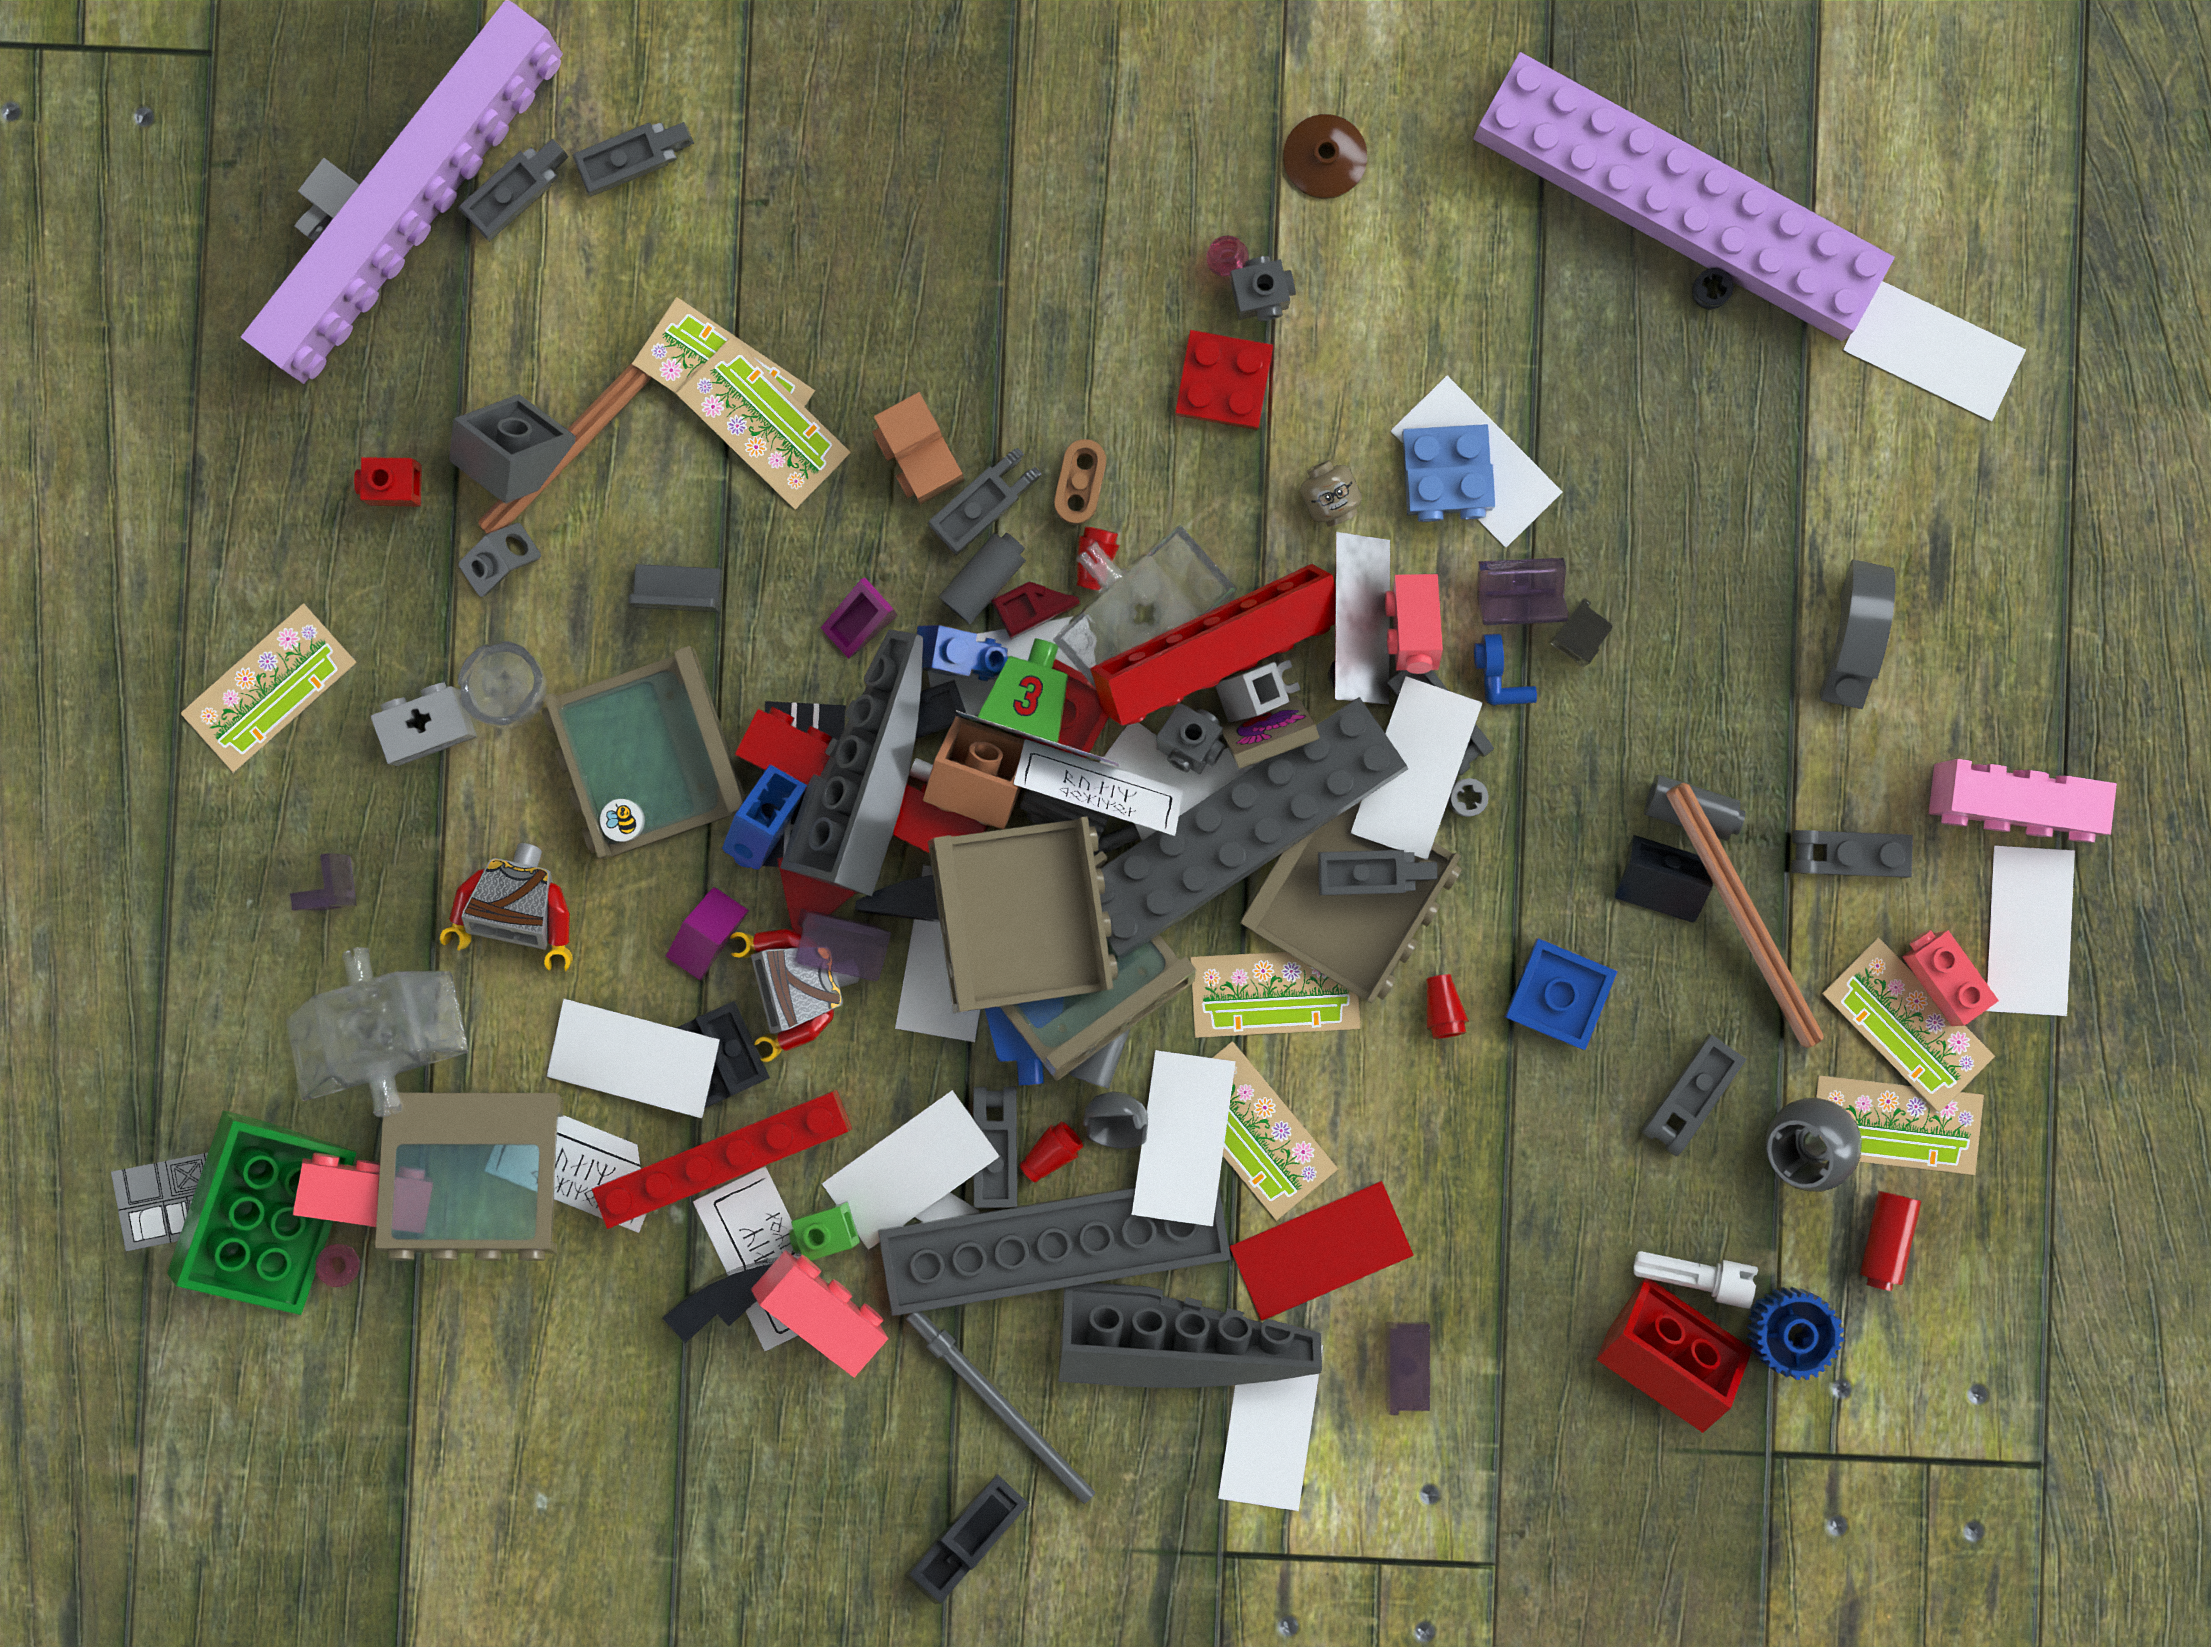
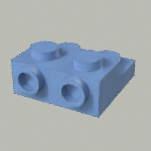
[1402,424,1495,522]

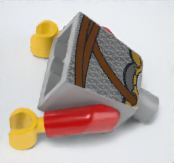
[440,843,573,971]
[730,929,859,1062]

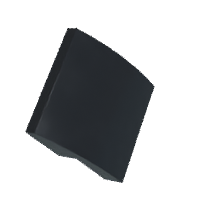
[676,1001,770,1116]

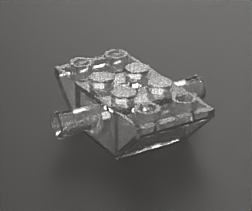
[1052,525,1237,690]
[286,947,469,1117]

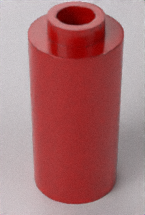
[1860,1190,1922,1291]

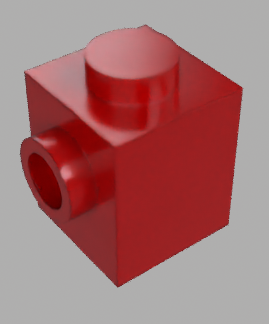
[354,457,422,507]

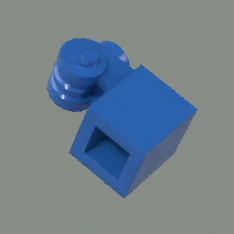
[916,625,1008,682]

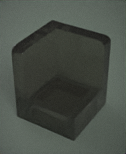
[1549,598,1612,667]

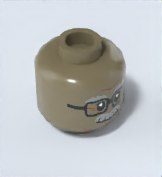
[1300,460,1362,527]

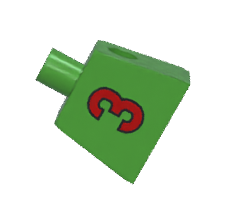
[978,638,1068,743]

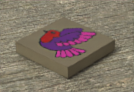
[1219,696,1320,768]

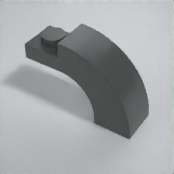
[1819,559,1895,709]

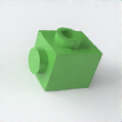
[789,1202,860,1261]

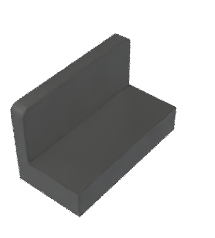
[628,564,722,613]

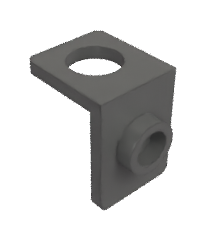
[458,523,541,597]

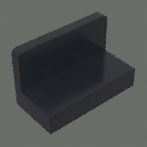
[1615,835,1713,922]

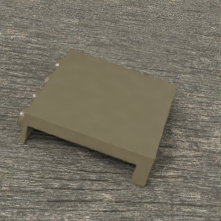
[1239,800,1462,1003]
[928,816,1118,1013]

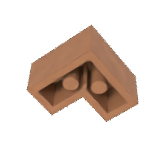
[872,392,965,505]

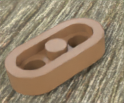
[1054,439,1106,525]

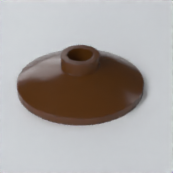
[1283,114,1367,199]

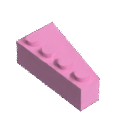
[1928,759,2117,843]

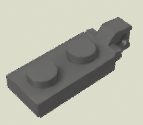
[572,122,694,197]
[458,139,569,242]
[1318,850,1438,896]

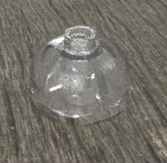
[458,641,548,729]

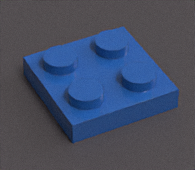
[1504,938,1618,1050]

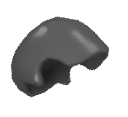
[1083,1091,1148,1149]

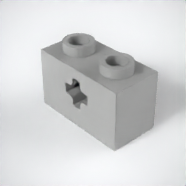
[371,683,477,766]

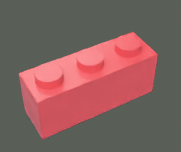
[293,1153,434,1234]
[751,1250,889,1378]

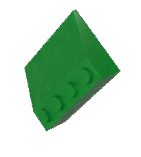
[167,1110,357,1315]

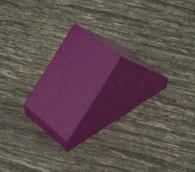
[820,577,898,659]
[665,886,750,981]

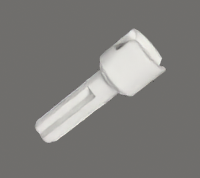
[1633,1251,1758,1309]

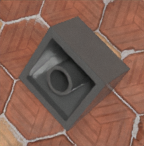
[449,394,576,504]

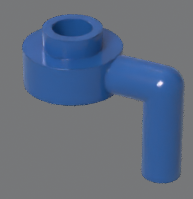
[1474,634,1537,705]

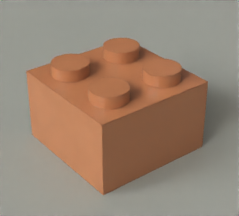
[923,716,1025,830]

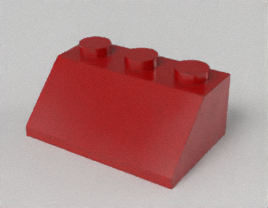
[1596,1278,1752,1433]

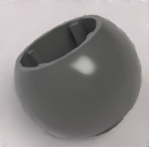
[1766,1098,1862,1192]

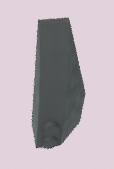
[780,629,923,896]
[1058,1283,1322,1388]

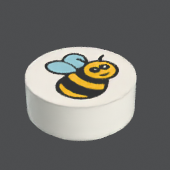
[600,799,645,842]

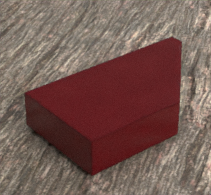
[991,581,1081,640]

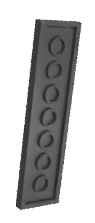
[1100,697,1408,959]
[878,1185,1231,1316]

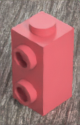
[1385,574,1443,674]
[1902,929,1999,1026]

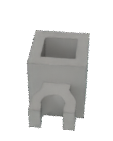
[294,158,359,242]
[1215,659,1301,723]

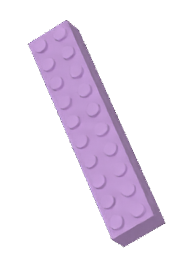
[241,0,563,384]
[1473,52,1895,341]

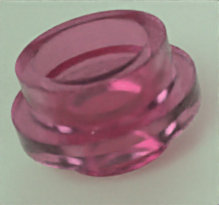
[1206,235,1249,276]
[316,1244,360,1287]

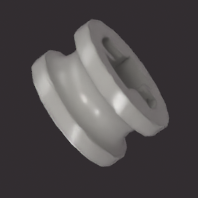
[1448,778,1489,817]

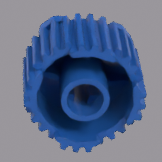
[1747,1287,1845,1380]

